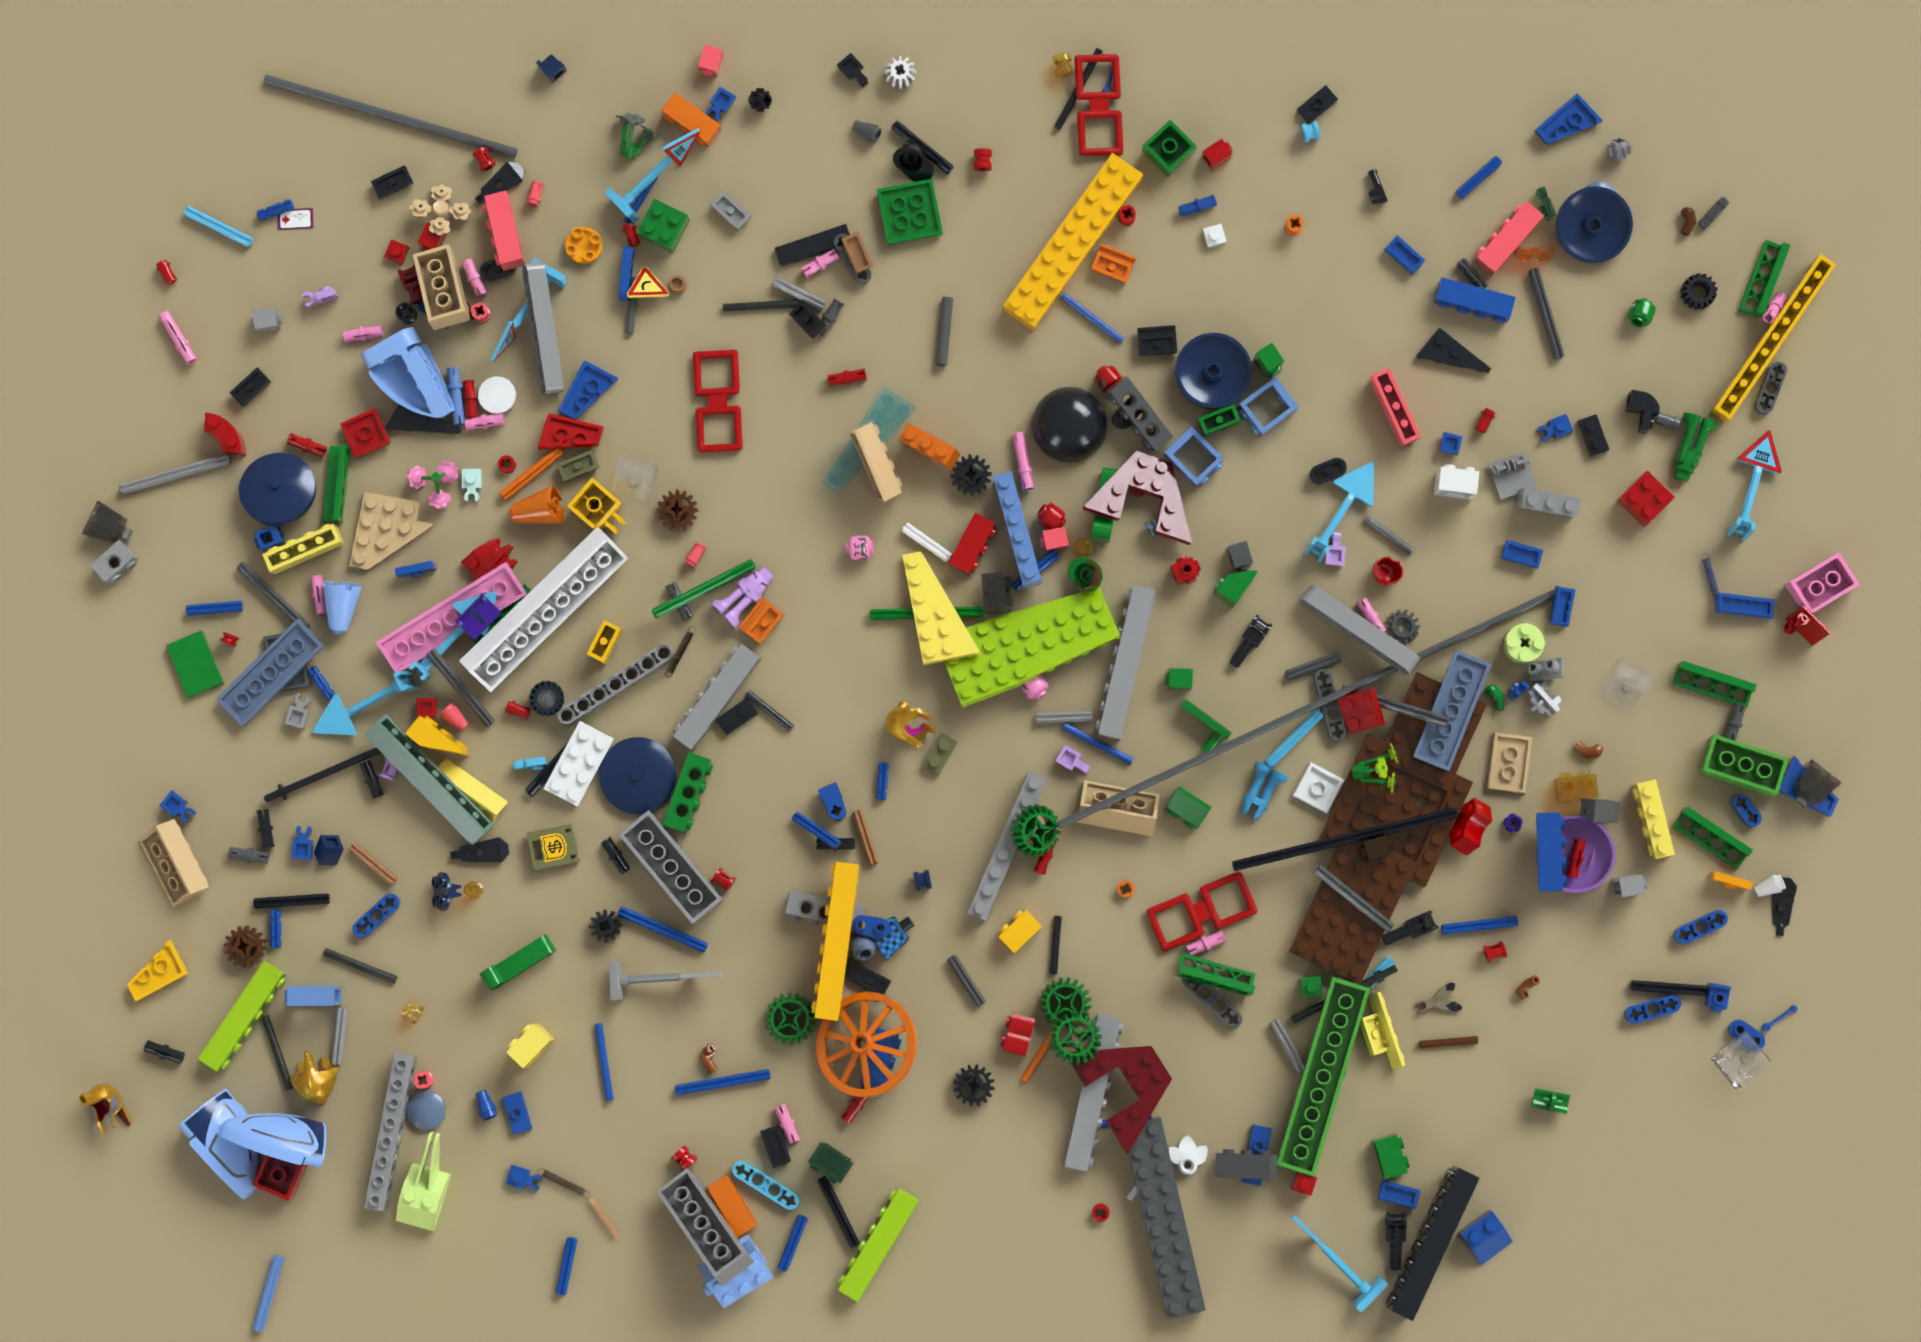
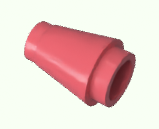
[440,703,468,731]

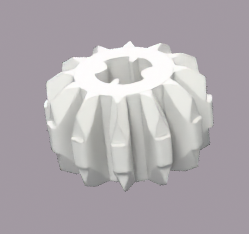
[884,56,916,89]

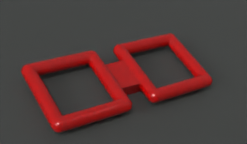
[1074,54,1124,156]
[693,349,743,453]
[1146,871,1258,952]

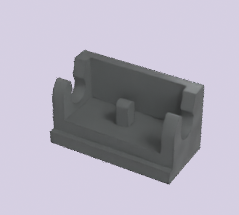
[1580,798,1620,823]

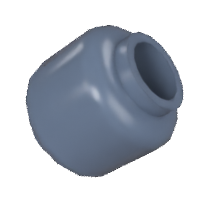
[849,933,876,961]

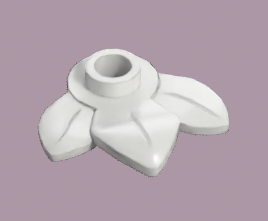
[1169,1135,1208,1175]

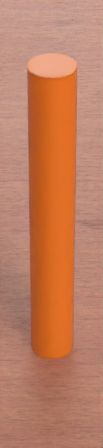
[1020,1029,1053,1083]

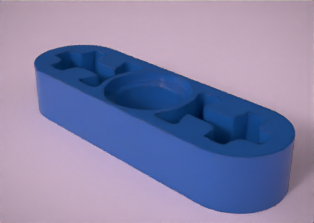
[619,246,634,301]
[353,894,400,938]
[1674,910,1728,944]
[1624,995,1681,1023]

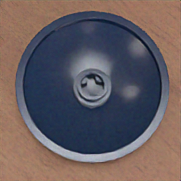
[1555,186,1633,263]
[1175,333,1252,409]
[239,453,316,526]
[599,737,677,814]

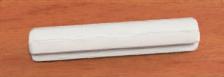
[902,523,952,562]

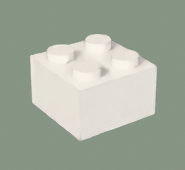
[1433,464,1480,500]

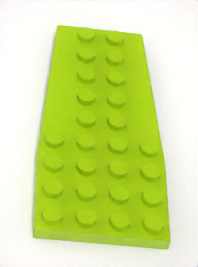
[944,587,1120,708]

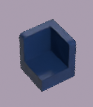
[536,54,567,83]
[314,835,344,865]

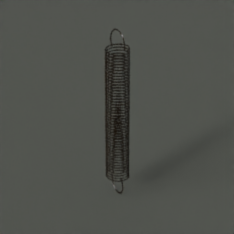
[665,626,696,677]
[538,1168,590,1198]

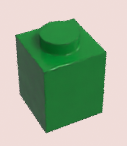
[1165,668,1193,690]
[1299,976,1323,998]

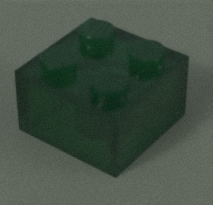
[808,1140,855,1184]

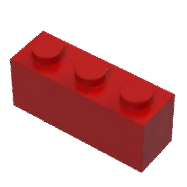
[948,512,997,576]

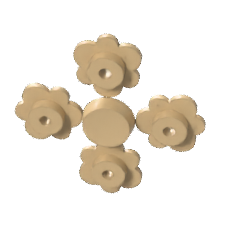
[410,184,471,236]

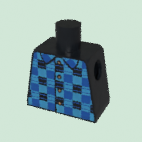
[870,916,915,960]

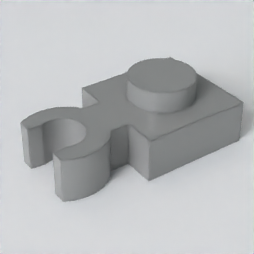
[285,693,311,729]

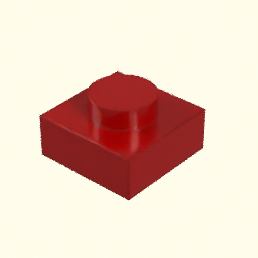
[384,239,410,265]
[416,698,437,718]

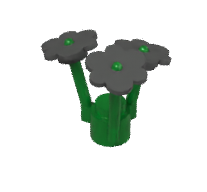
[616,113,659,159]

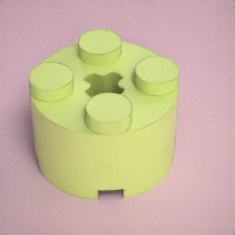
[1503,623,1545,664]

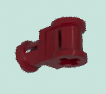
[398,265,423,305]

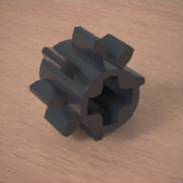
[748,88,772,112]

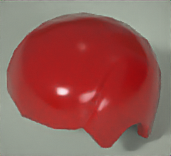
[1372,557,1404,586]

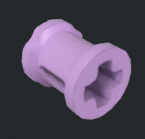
[378,758,397,782]

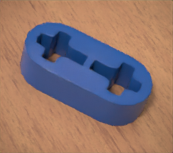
[1730,794,1761,827]

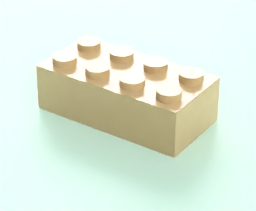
[413,244,470,330]

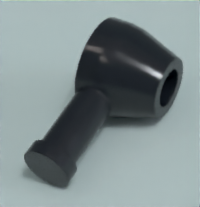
[1368,169,1388,204]

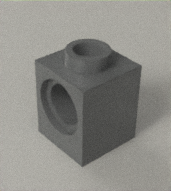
[1227,541,1253,572]

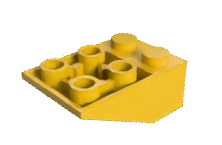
[405,716,470,757]

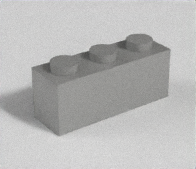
[1516,488,1581,518]

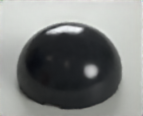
[1032,387,1108,462]

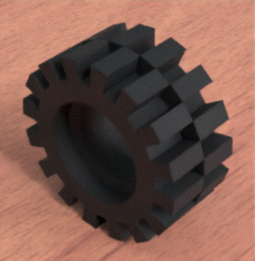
[1680,273,1718,310]

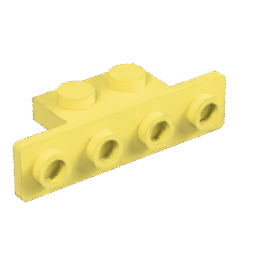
[1360,992,1405,1069]

